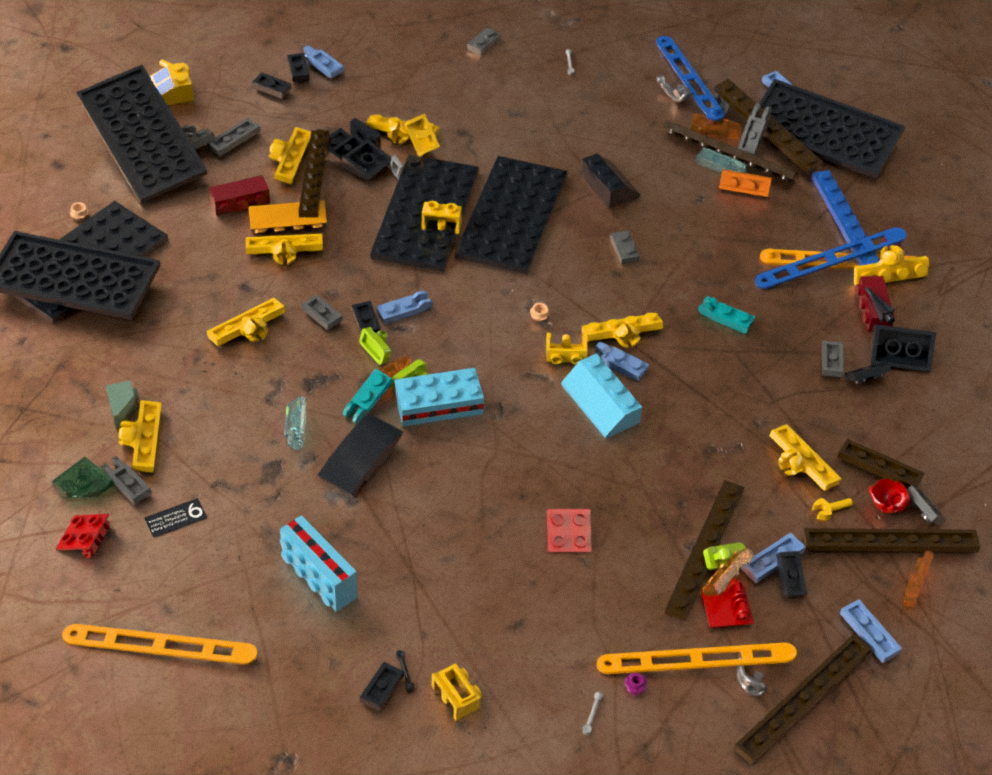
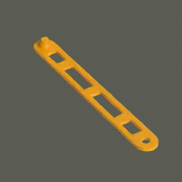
[760,248,916,268]
[62,624,258,664]
[597,643,797,674]

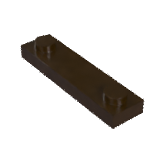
[837,439,925,489]

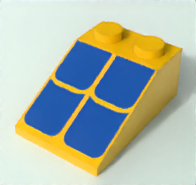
[150,63,194,105]

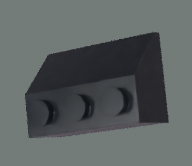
[580,153,640,208]
[870,324,937,372]

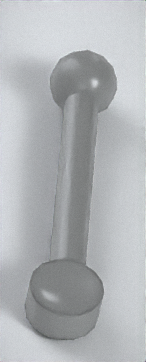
[565,49,575,75]
[582,692,603,735]

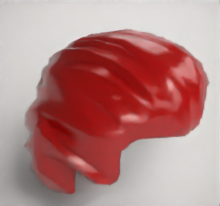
[868,479,910,514]

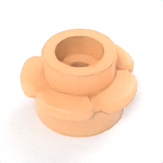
[70,202,89,220]
[530,303,550,321]

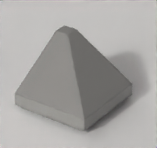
[389,154,404,180]

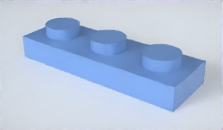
[741,532,806,583]
[840,599,902,663]

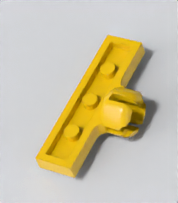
[366,114,440,144]
[269,127,311,184]
[246,234,323,265]
[854,245,929,286]
[207,298,285,346]
[582,313,663,348]
[118,400,162,473]
[770,424,841,491]

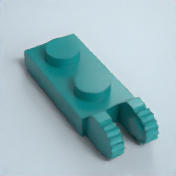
[698,296,755,333]
[342,368,393,423]

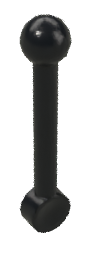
[396,650,415,691]

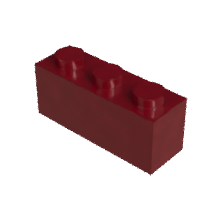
[209,175,270,216]
[855,276,895,332]

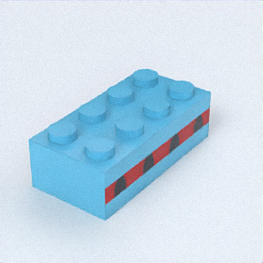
[395,368,484,426]
[280,515,358,612]

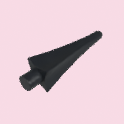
[865,287,895,324]

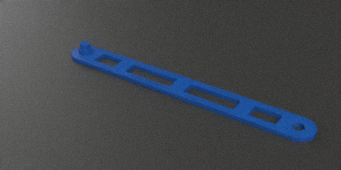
[656,36,724,121]
[755,228,906,289]

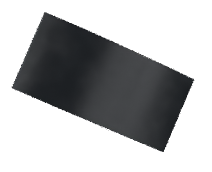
[327,127,392,180]
[318,413,403,497]

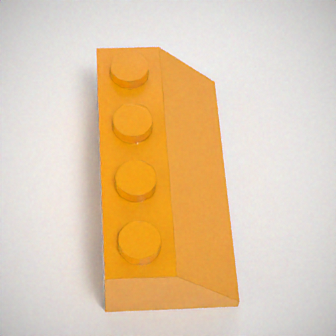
[249,200,327,233]

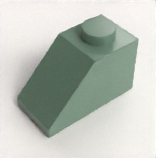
[106,380,139,429]

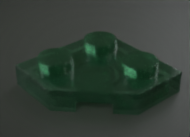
[52,457,114,498]

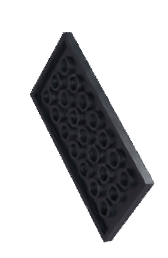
[76,65,208,204]
[745,79,905,179]
[370,155,479,272]
[455,156,568,274]
[12,201,168,324]
[0,231,161,320]

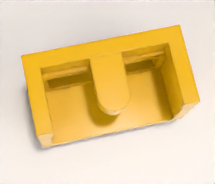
[404,114,440,157]
[422,201,462,234]
[546,333,587,365]
[432,663,482,721]

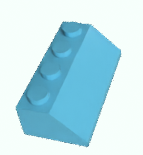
[561,354,642,439]

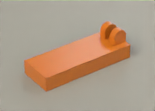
[719,169,772,197]

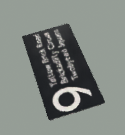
[144,498,207,537]

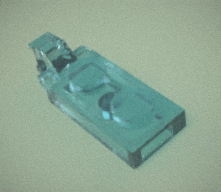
[695,147,747,173]
[284,396,307,451]

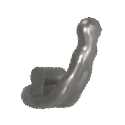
[656,75,691,103]
[737,652,768,697]

